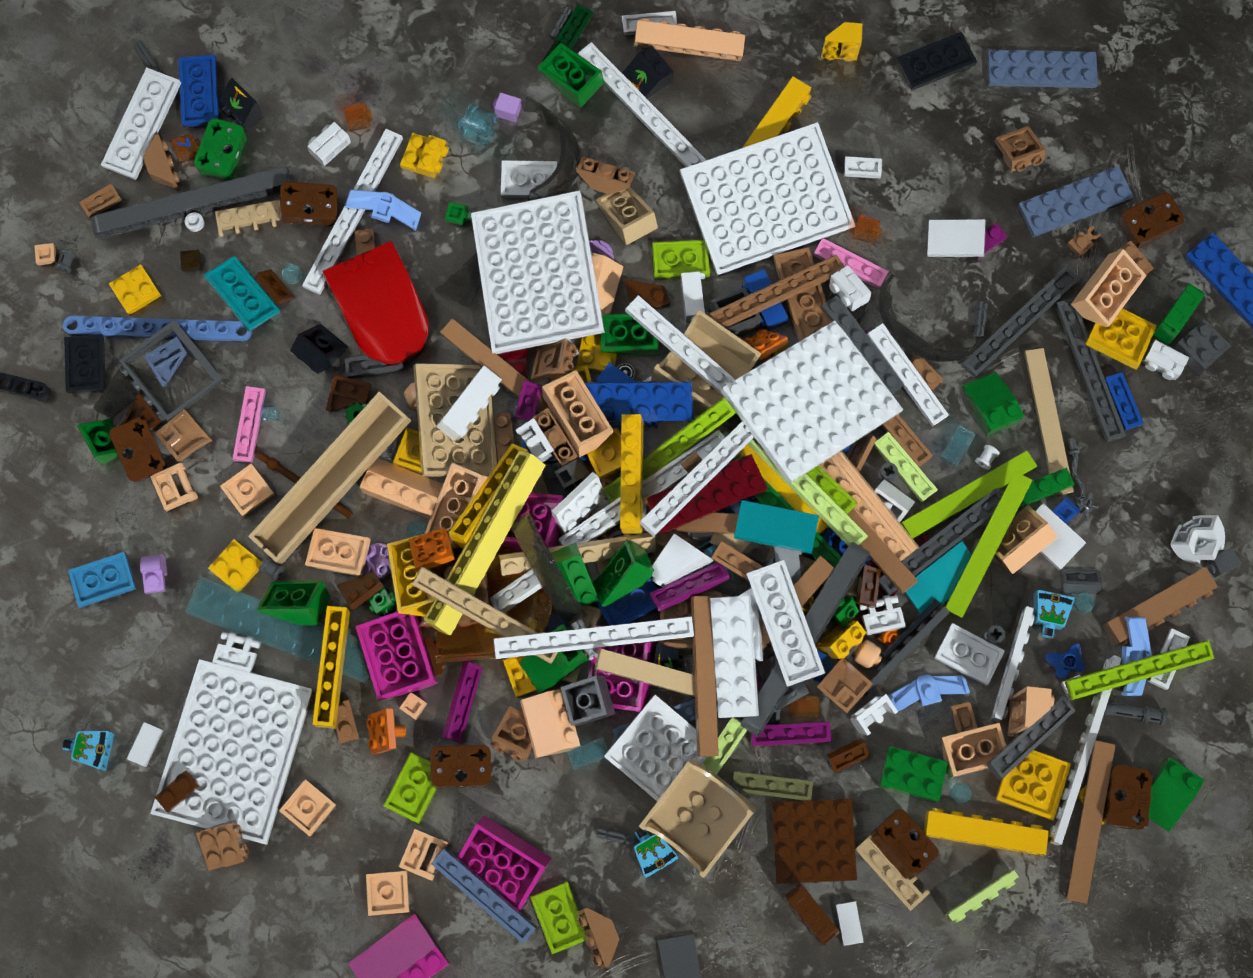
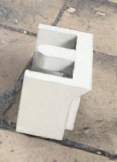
[516,418,554,463]
[850,694,898,736]

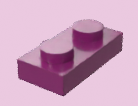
[976,223,1008,259]
[514,380,542,422]

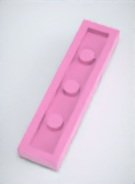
[813,238,889,289]
[232,386,266,463]

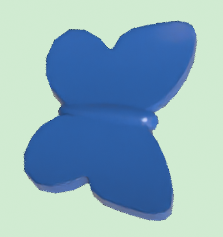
[1044,643,1086,678]

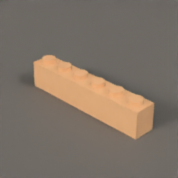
[634,19,745,61]

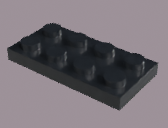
[896,31,977,91]

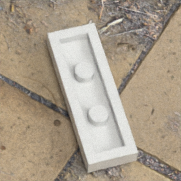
[622,11,677,35]
[490,566,546,613]
[1148,629,1190,690]

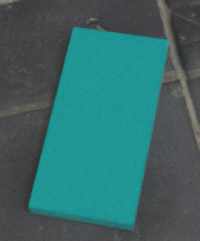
[204,256,280,332]
[734,500,819,554]
[905,541,972,614]

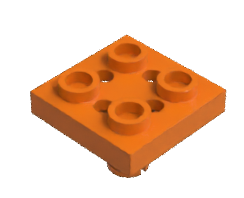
[743,329,789,364]
[409,527,455,573]
[367,708,406,755]

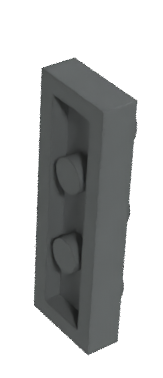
[344,356,404,379]

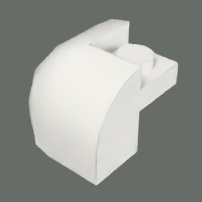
[1170,515,1225,565]

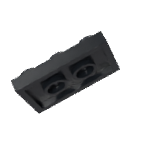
[64,334,106,393]

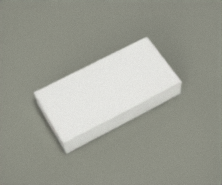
[127,722,164,767]
[835,901,864,946]

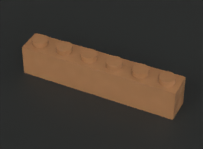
[1103,567,1218,646]

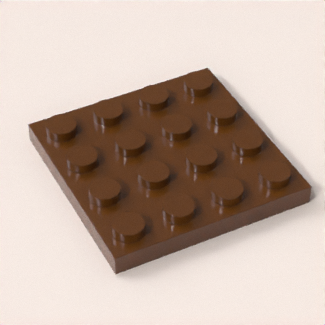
[772,799,857,884]

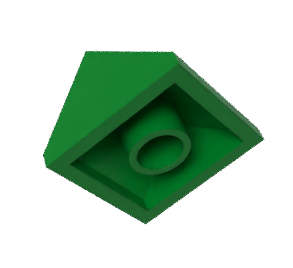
[77,419,127,465]

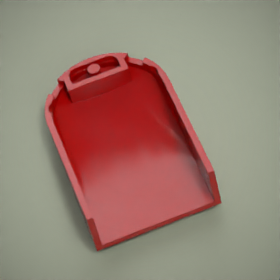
[322,241,429,364]

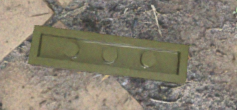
[732,771,813,801]

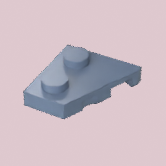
[144,337,187,388]

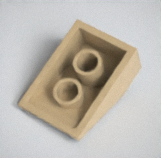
[595,187,658,245]

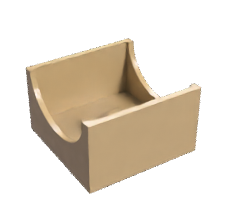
[651,310,761,416]
[639,757,757,878]

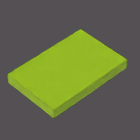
[652,240,710,279]
[383,752,437,824]
[530,881,585,954]

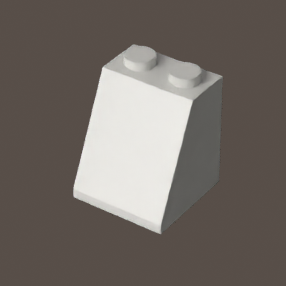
[651,534,716,587]

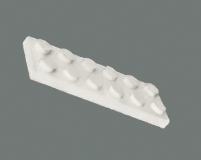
[101,67,181,180]
[747,560,825,687]
[710,596,759,718]

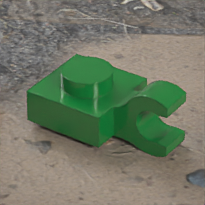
[444,202,474,225]

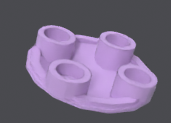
[363,543,391,579]

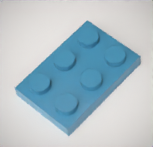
[68,552,137,608]

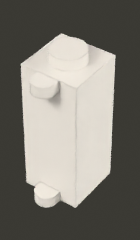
[680,271,710,322]

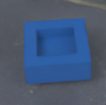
[1052,497,1081,524]

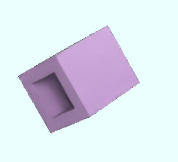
[493,93,522,123]

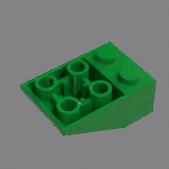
[519,624,589,694]

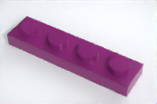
[650,562,730,612]
[442,661,483,743]
[751,722,831,747]

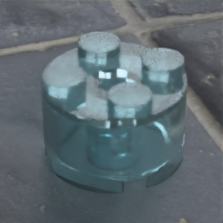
[457,104,498,148]

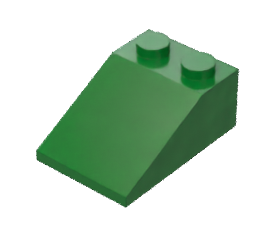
[537,43,604,108]
[601,314,660,357]
[962,372,1025,436]
[593,539,654,607]
[257,580,331,625]
[1149,758,1205,832]

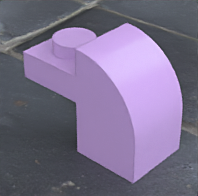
[140,554,167,594]

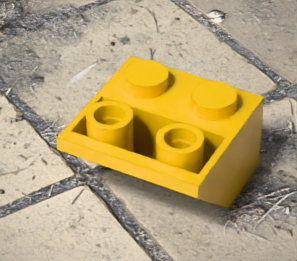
[821,22,863,61]

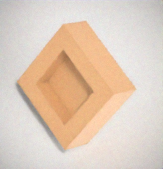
[35,243,57,265]
[399,692,427,720]

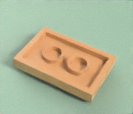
[305,528,371,576]

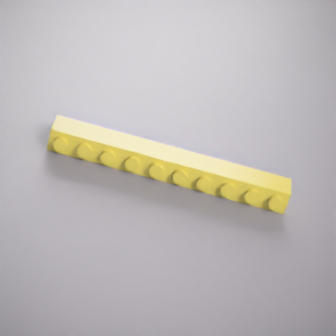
[423,451,546,636]

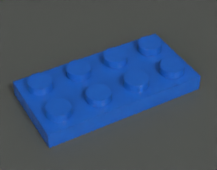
[179,54,220,127]

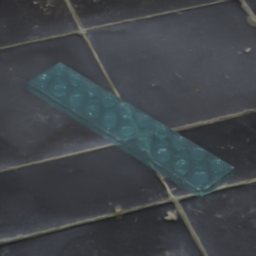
[185,577,370,684]

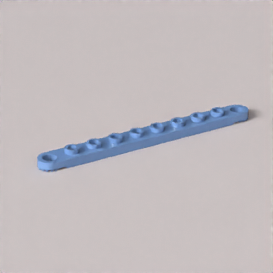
[63,316,252,342]

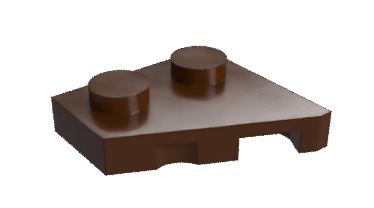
[624,280,670,309]
[326,375,372,412]
[120,393,162,436]
[337,572,384,610]

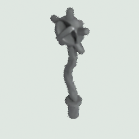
[1068,438,1099,519]

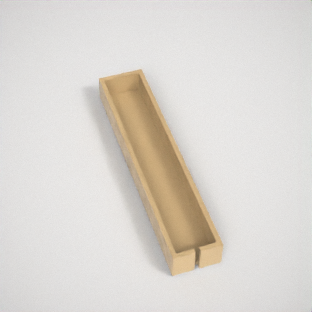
[248,392,412,564]

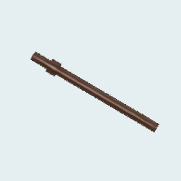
[255,451,354,519]

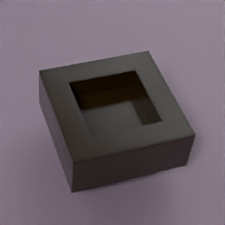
[180,250,201,271]

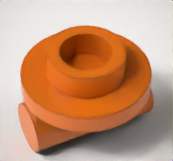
[877,629,899,646]

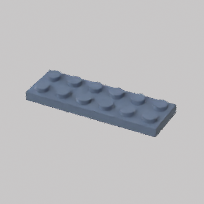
[987,50,1098,88]
[1018,166,1134,237]

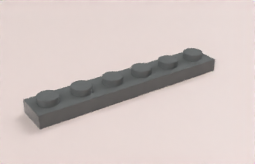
[821,295,904,394]
[865,606,950,696]
[986,695,1076,780]

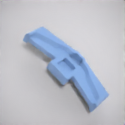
[345,189,421,231]
[1121,617,1152,696]
[888,674,970,712]

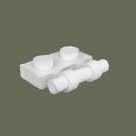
[859,595,906,635]
[212,631,261,673]

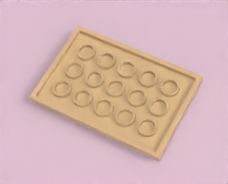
[414,364,497,477]

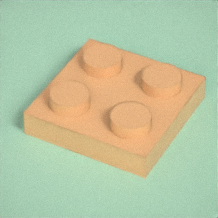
[220,463,275,517]
[279,779,336,837]
[366,871,410,916]

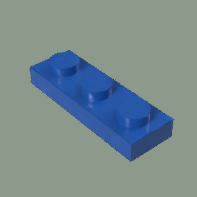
[1105,372,1144,431]

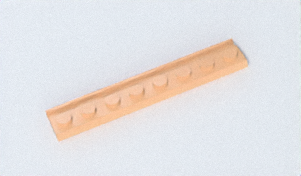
[819,451,919,561]

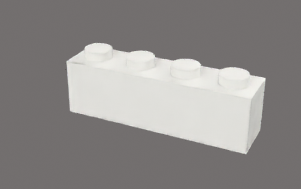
[436,366,502,441]

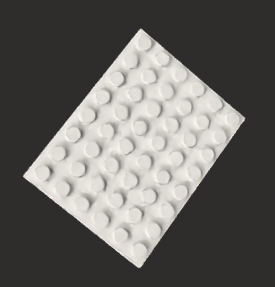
[679,122,856,276]
[471,191,605,354]
[720,321,903,484]
[150,659,314,845]

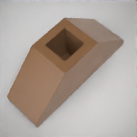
[143,134,180,190]
[576,156,635,195]
[532,408,579,467]
[577,908,619,970]

